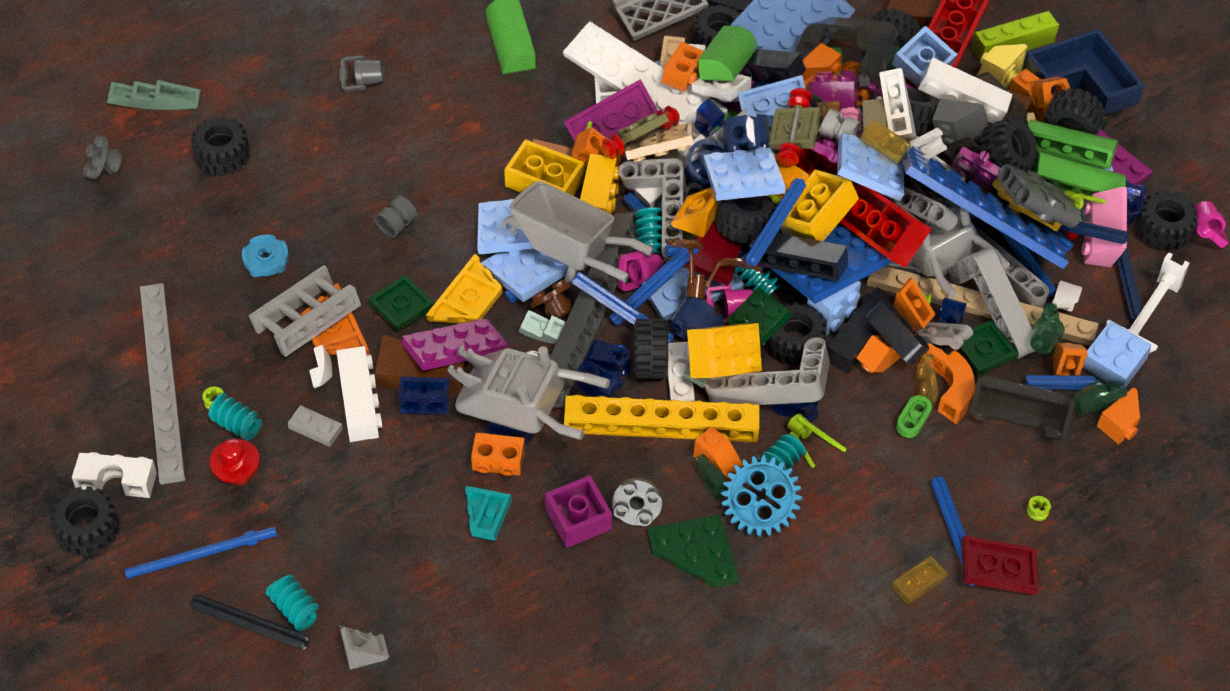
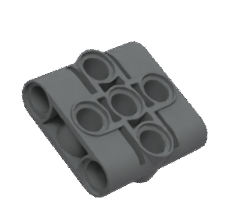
[997,164,1081,228]

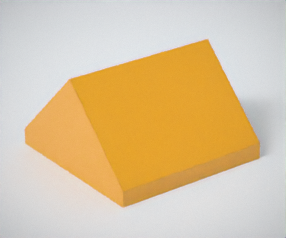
[671,187,719,238]

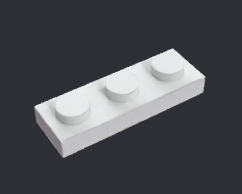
[667,342,695,402]

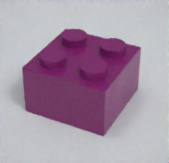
[810,71,859,108]
[545,475,612,548]

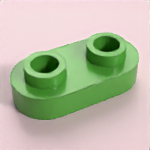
[896,395,932,438]

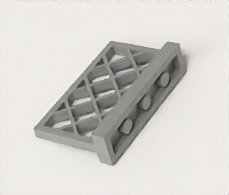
[612,0,709,41]

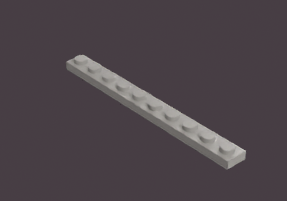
[140,283,186,485]

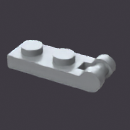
[916,322,973,350]

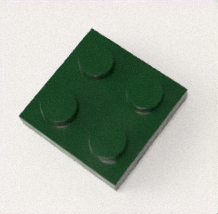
[368,275,434,332]
[726,287,792,347]
[957,320,1018,376]

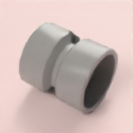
[819,108,860,143]

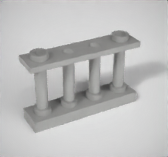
[248,265,361,357]

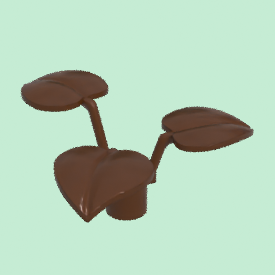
[662,239,762,300]

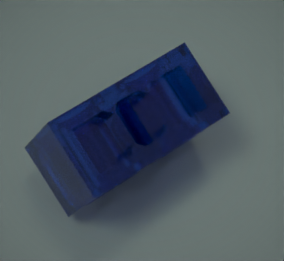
[399,377,450,414]

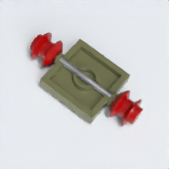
[768,88,821,167]
[601,106,680,159]

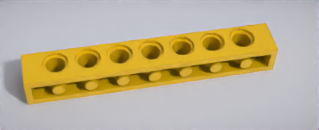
[564,395,759,442]

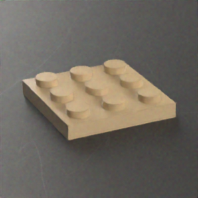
[625,122,694,162]

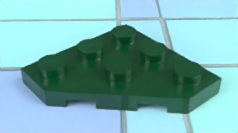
[647,515,739,588]

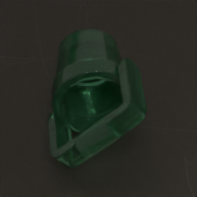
[1030,303,1065,354]
[1072,380,1127,416]

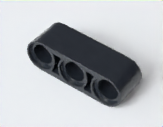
[866,299,930,365]

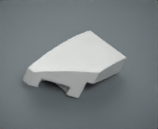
[1050,280,1082,312]
[309,345,332,388]

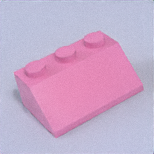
[1081,187,1127,268]

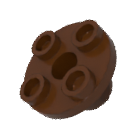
[530,279,572,319]

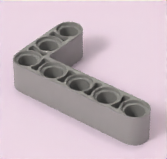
[618,158,686,259]
[885,186,958,230]
[933,226,1049,308]
[949,247,1039,359]
[704,338,830,405]

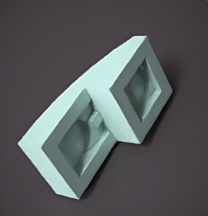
[518,310,566,344]

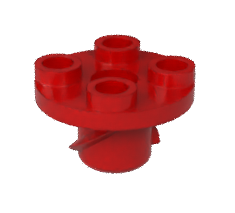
[210,439,260,485]

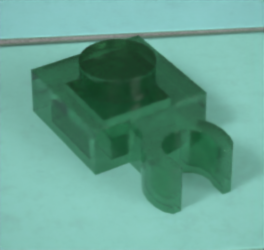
[694,454,726,499]

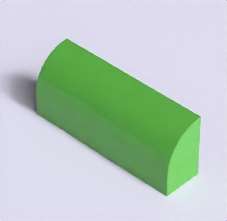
[485,0,536,74]
[698,26,758,81]
[1028,120,1118,169]
[1032,151,1126,196]

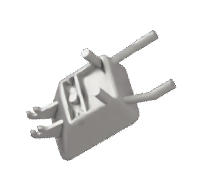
[910,178,1010,298]
[502,181,654,284]
[448,346,610,440]

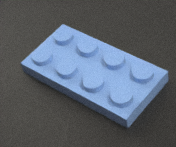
[642,268,745,321]

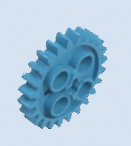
[721,455,803,537]

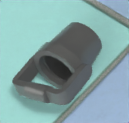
[339,55,386,92]

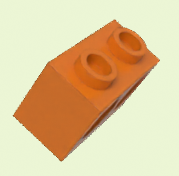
[661,41,704,92]
[1034,76,1070,122]
[571,127,623,167]
[471,433,525,476]

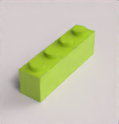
[971,11,1059,62]

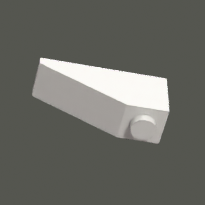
[879,68,916,143]

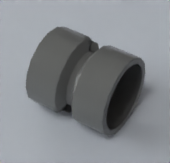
[374,196,417,238]

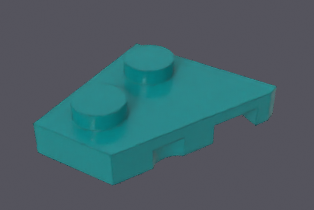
[465,486,512,541]

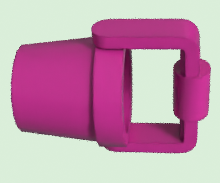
[1194,201,1229,248]
[617,251,664,291]
[704,285,753,323]

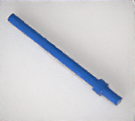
[125,526,277,579]

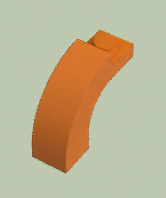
[921,343,975,424]

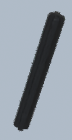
[190,594,310,650]

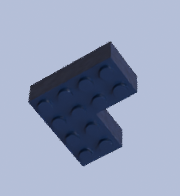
[1022,29,1144,115]

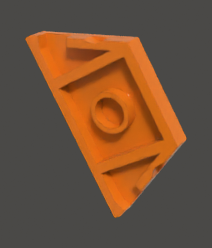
[301,283,370,355]

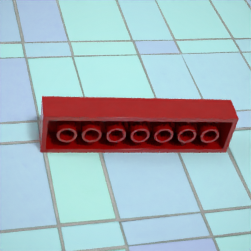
[904,0,991,100]
[795,148,932,268]

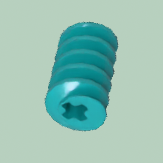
[635,207,663,257]
[734,252,781,295]
[208,392,262,441]
[756,434,806,481]
[265,575,319,631]

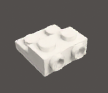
[692,74,751,102]

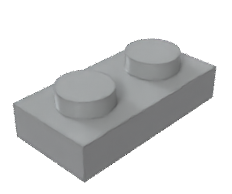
[287,405,343,447]

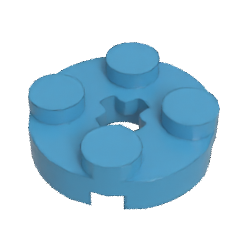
[242,235,289,277]

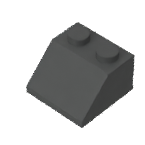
[932,99,989,150]

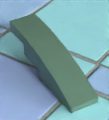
[107,80,200,110]

